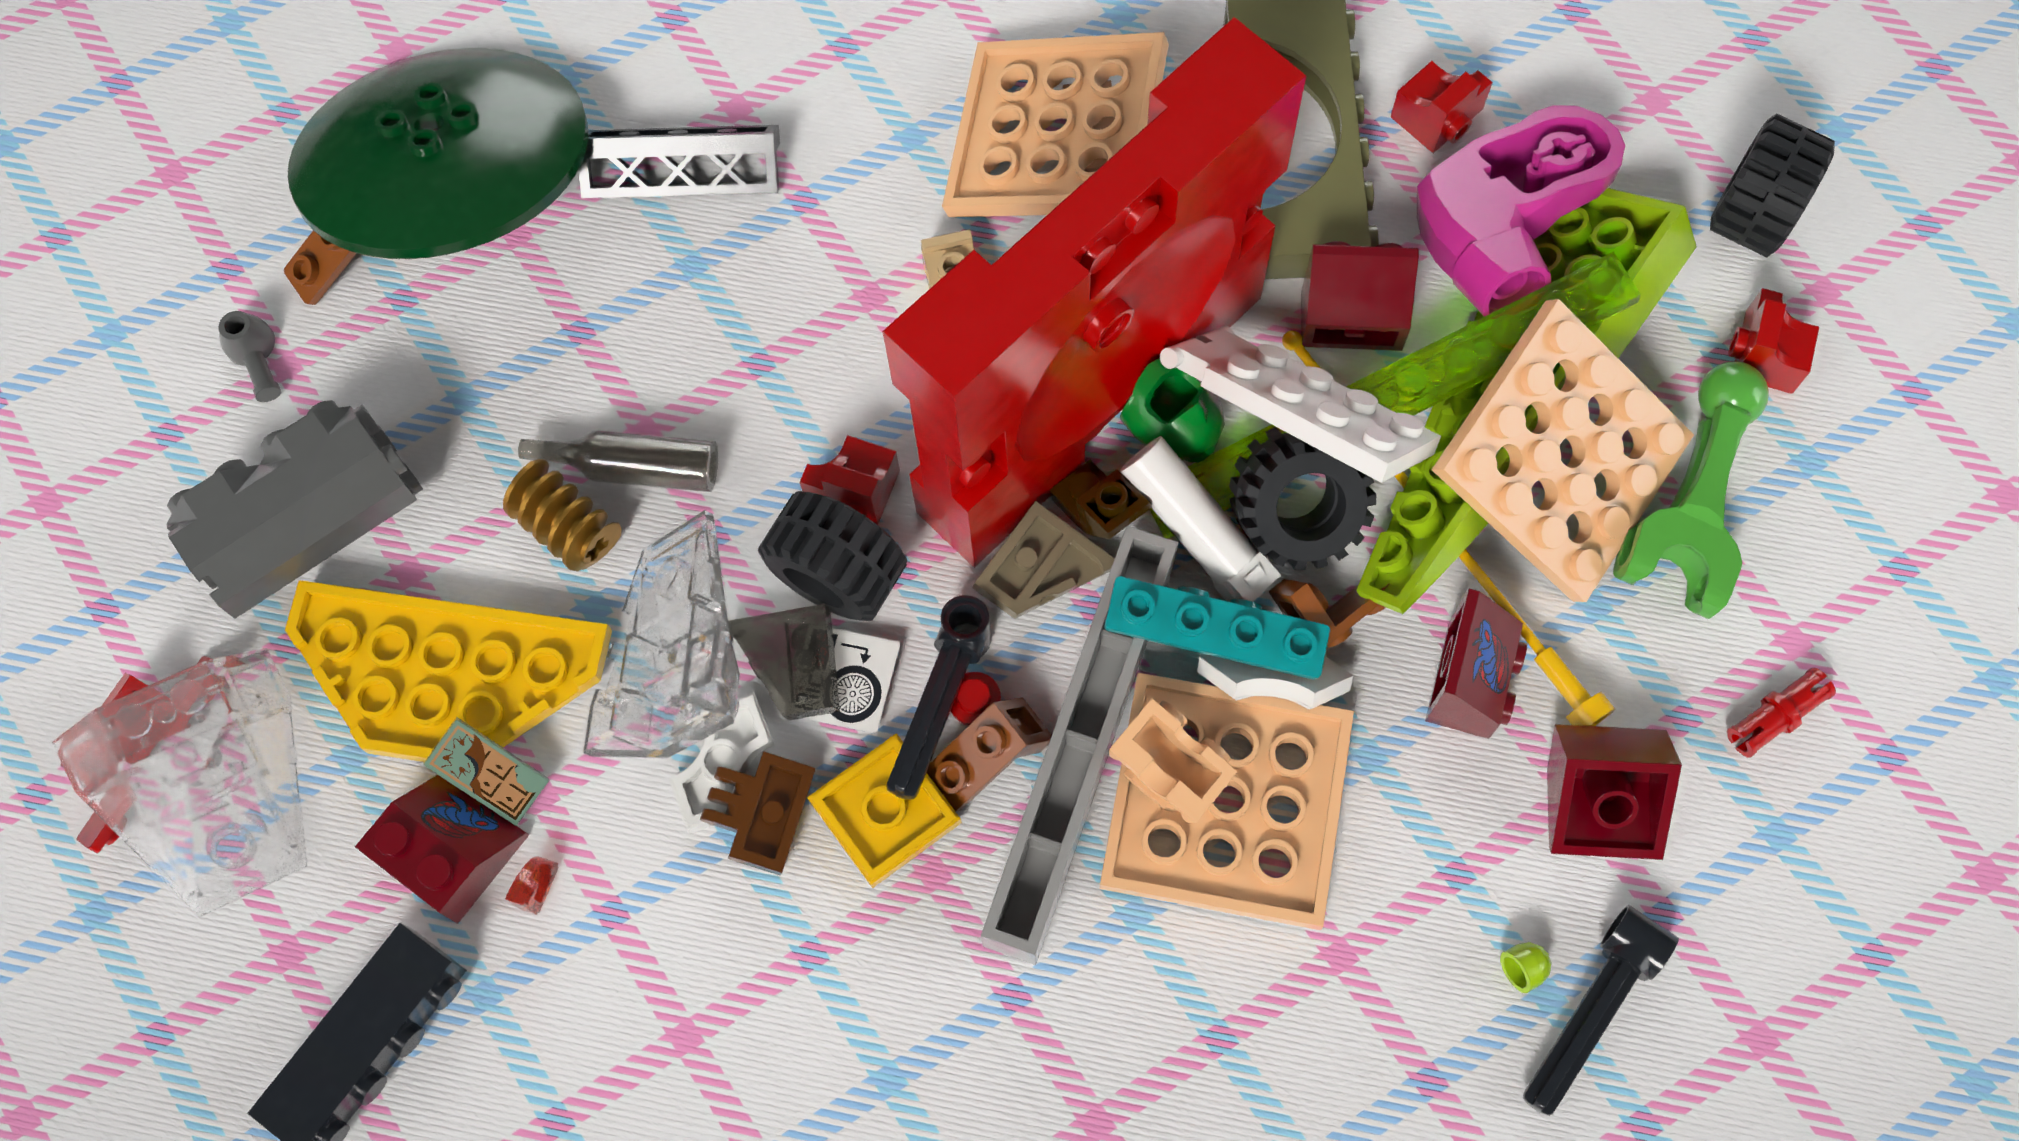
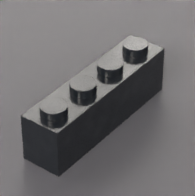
[247,923,467,1141]

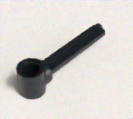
[886,595,991,800]
[1523,905,1679,1116]

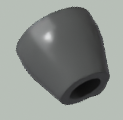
[218,311,281,402]

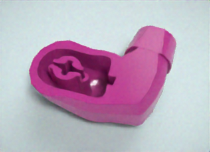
[1417,105,1625,323]

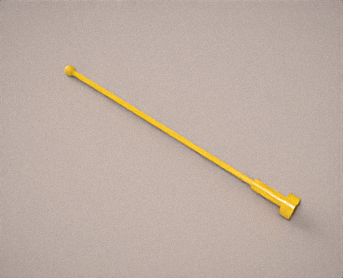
[1282,330,1616,726]

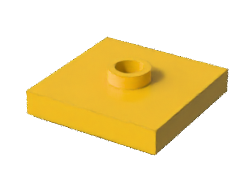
[807,733,962,889]

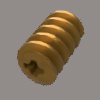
[503,459,622,571]

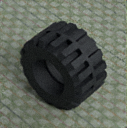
[1710,113,1835,258]
[1229,427,1376,570]
[758,491,907,621]

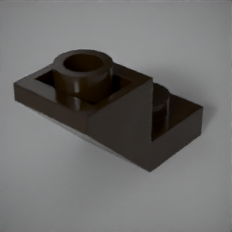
[1050,460,1152,539]

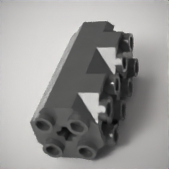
[166,400,423,619]

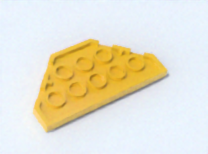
[285,580,612,762]

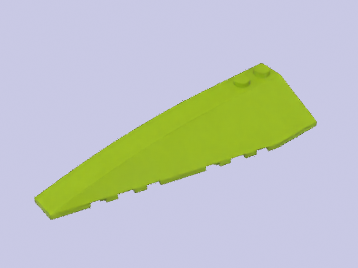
[1356,188,1697,614]

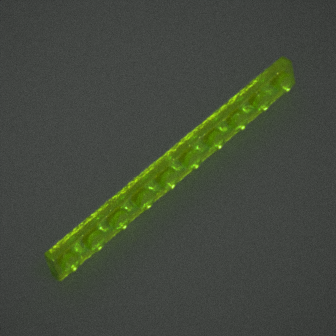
[1149,251,1641,539]

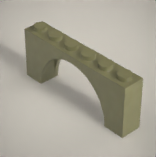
[1223,0,1379,279]

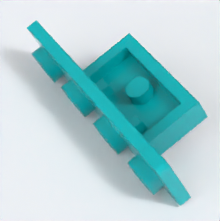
[1104,576,1330,680]

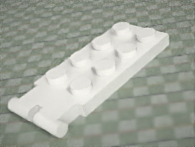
[1160,326,1441,483]

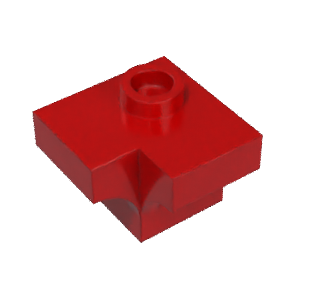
[1390,61,1493,154]
[1728,288,1820,394]
[800,435,900,525]

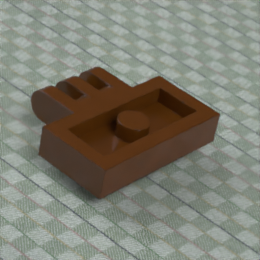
[700,751,816,876]

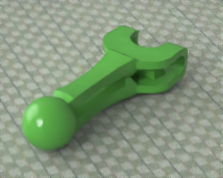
[1613,361,1769,619]

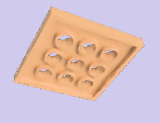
[942,32,1169,217]
[1432,299,1694,602]
[1099,673,1354,930]

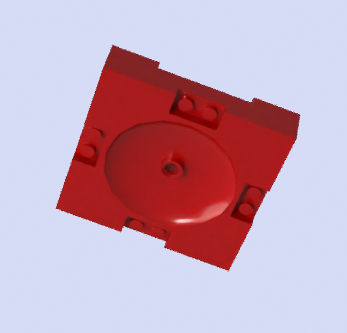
[882,17,1306,568]

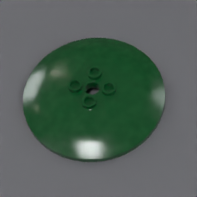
[288,48,589,259]

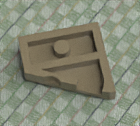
[972,501,1115,619]

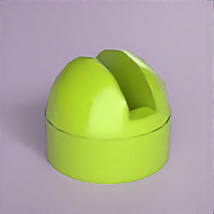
[1500,942,1552,993]

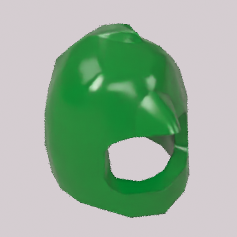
[1120,358,1225,463]

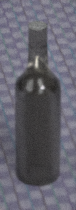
[518,430,718,492]

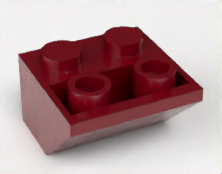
[1301,241,1419,351]

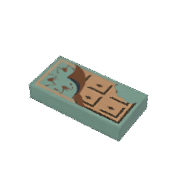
[423,717,549,826]

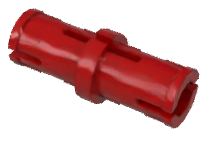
[1727,667,1836,758]

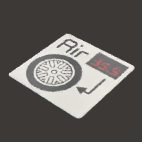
[786,624,900,734]

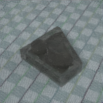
[726,604,840,721]

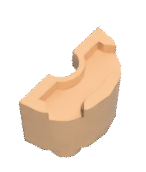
[1109,698,1237,823]

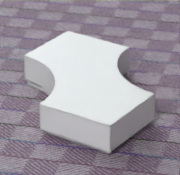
[1197,654,1353,710]
[669,692,774,834]

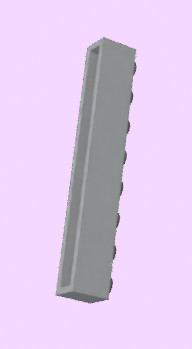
[981,526,1178,965]

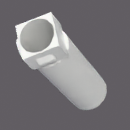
[1120,436,1281,602]

